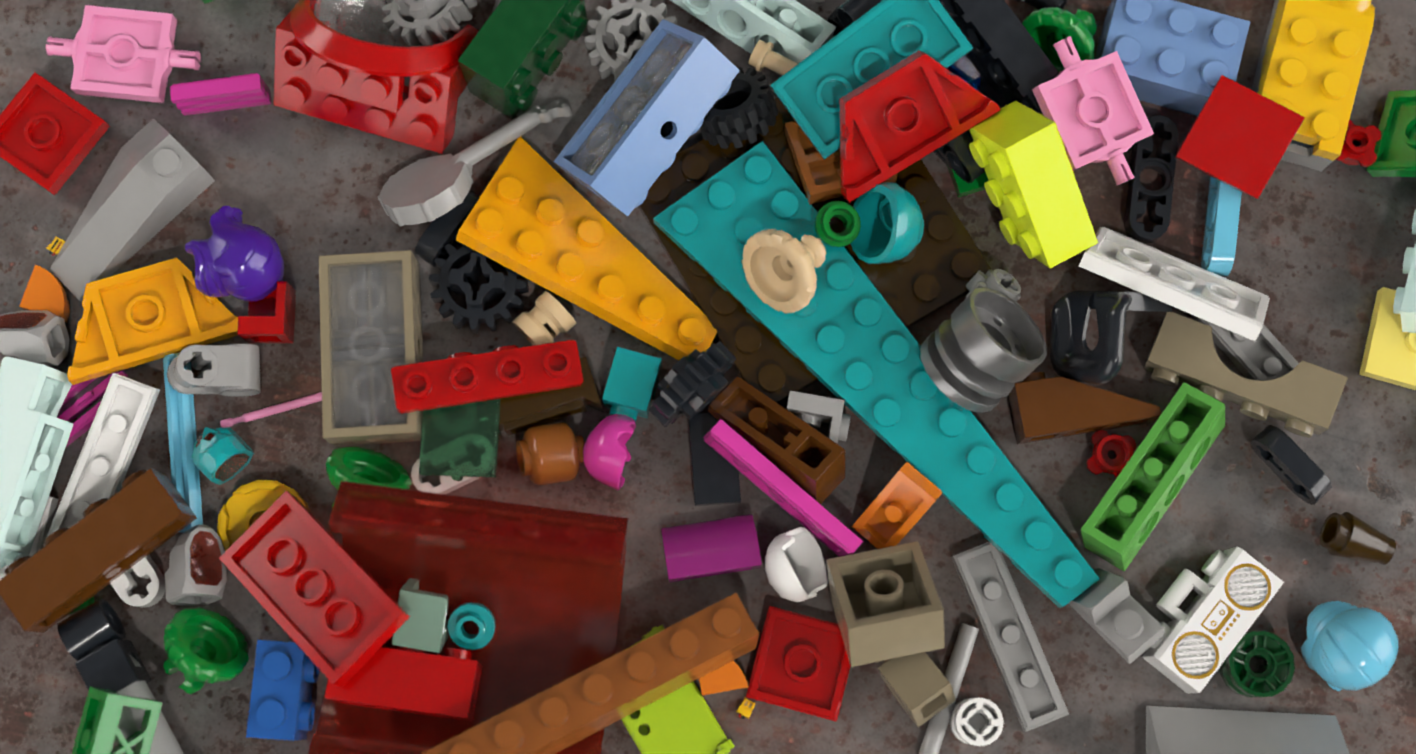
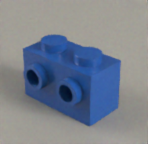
[246,640,320,741]

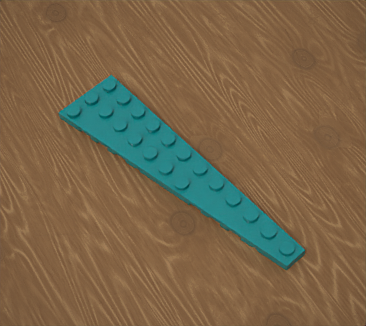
[653,141,1100,608]

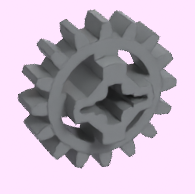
[382,0,477,47]
[585,0,677,82]

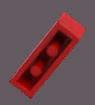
[324,646,483,722]

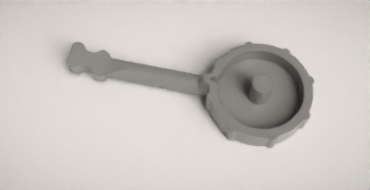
[377,100,573,227]

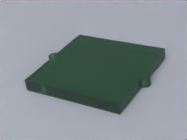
[419,399,501,481]

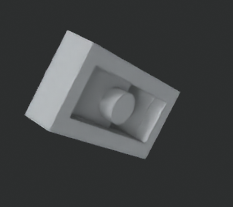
[1068,567,1165,665]

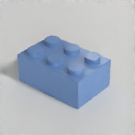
[1095,0,1251,116]

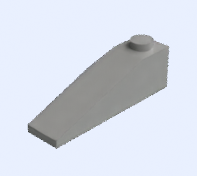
[49,118,215,302]

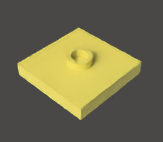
[1359,287,1416,390]

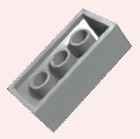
[1146,706,1350,754]

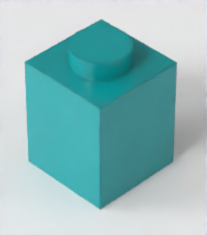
[602,347,663,422]

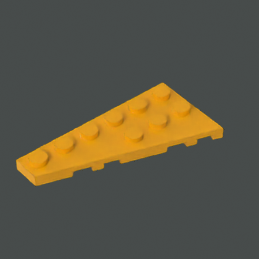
[456,136,718,360]

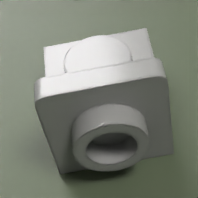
[786,391,851,443]

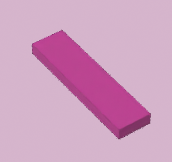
[703,419,863,557]

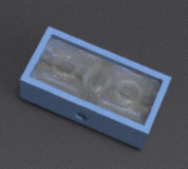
[554,19,740,217]

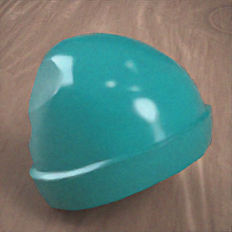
[851,182,924,264]

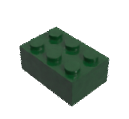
[458,0,588,120]

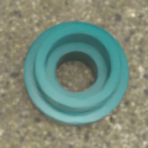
[448,602,496,650]

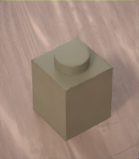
[878,652,956,727]

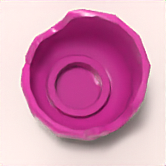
[583,414,636,491]

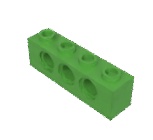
[1081,382,1225,572]

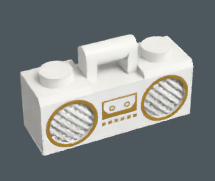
[1142,547,1284,693]

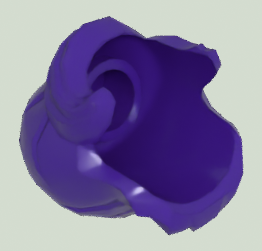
[185,205,285,301]

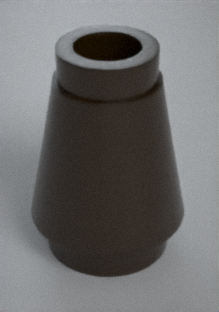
[1319,512,1396,565]

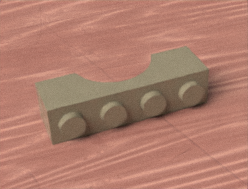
[1143,312,1348,438]

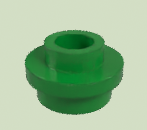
[814,201,861,248]

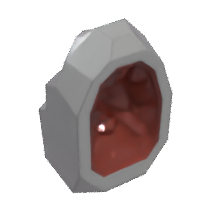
[0,310,70,366]
[165,524,227,606]

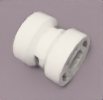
[949,697,1004,746]

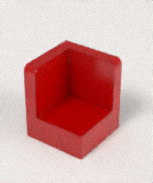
[237,281,296,343]

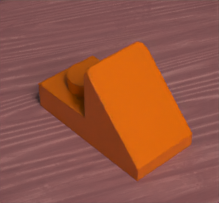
[852,462,943,549]

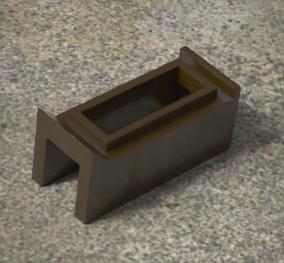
[477,357,604,440]

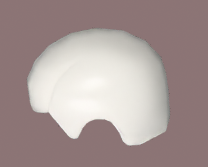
[765,527,828,602]

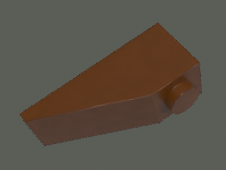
[1007,372,1161,445]
[708,376,845,505]

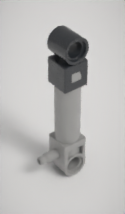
[57,599,184,754]

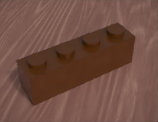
[0,468,197,633]

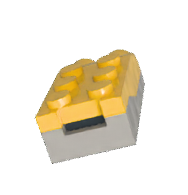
[1251,0,1375,171]

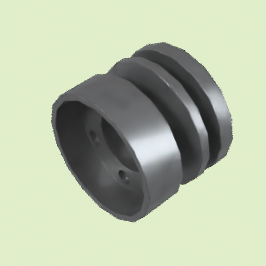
[920,287,1047,413]

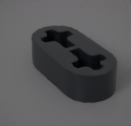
[415,190,480,267]
[1251,425,1332,505]

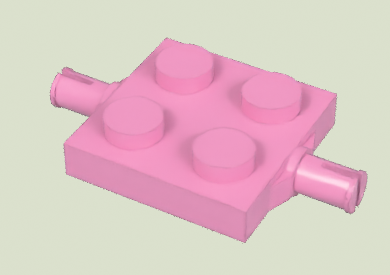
[46,5,201,103]
[1032,36,1154,186]

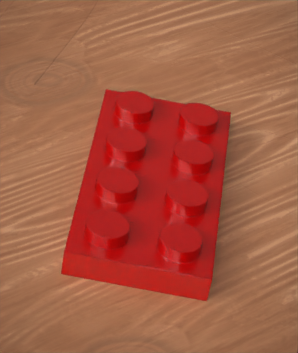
[219,490,410,688]

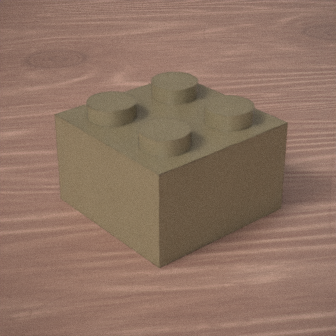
[827,541,945,667]

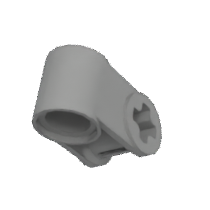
[167,344,261,397]

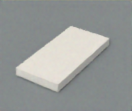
[1079,227,1270,341]

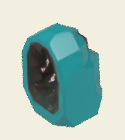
[192,427,254,485]

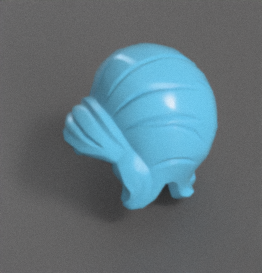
[1301,601,1398,691]

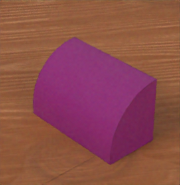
[661,514,762,583]

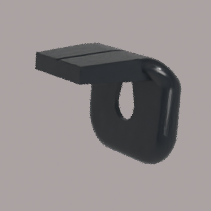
[1050,290,1172,384]

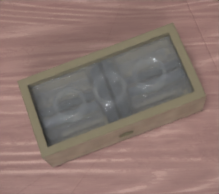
[319,250,426,446]

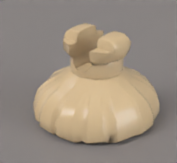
[742,229,827,314]

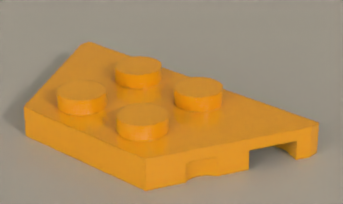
[67,257,238,385]

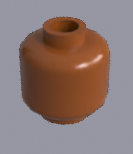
[516,422,585,485]

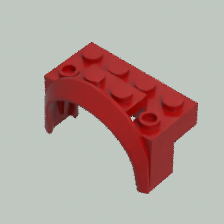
[274,0,479,154]

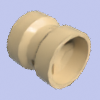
[512,291,576,345]

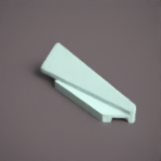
[0,356,73,569]

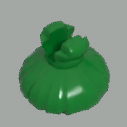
[1022,7,1097,73]
[326,446,412,528]
[163,607,250,694]

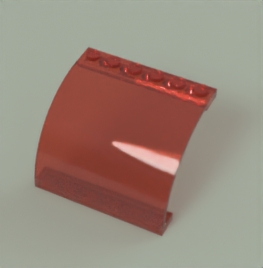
[308,481,628,754]

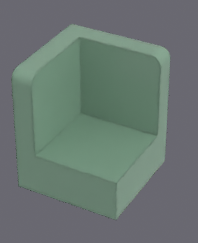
[392,578,449,653]

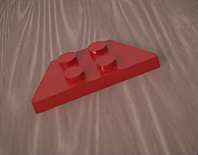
[840,50,1000,203]

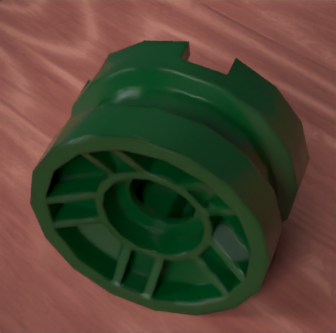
[1219,631,1295,698]

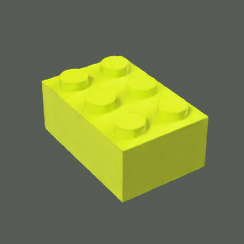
[969,101,1098,269]

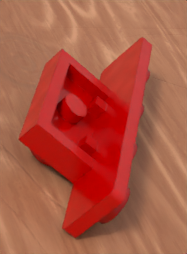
[391,340,583,414]

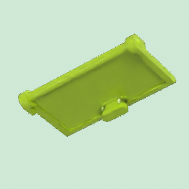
[621,625,735,754]

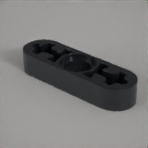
[1124,115,1179,245]

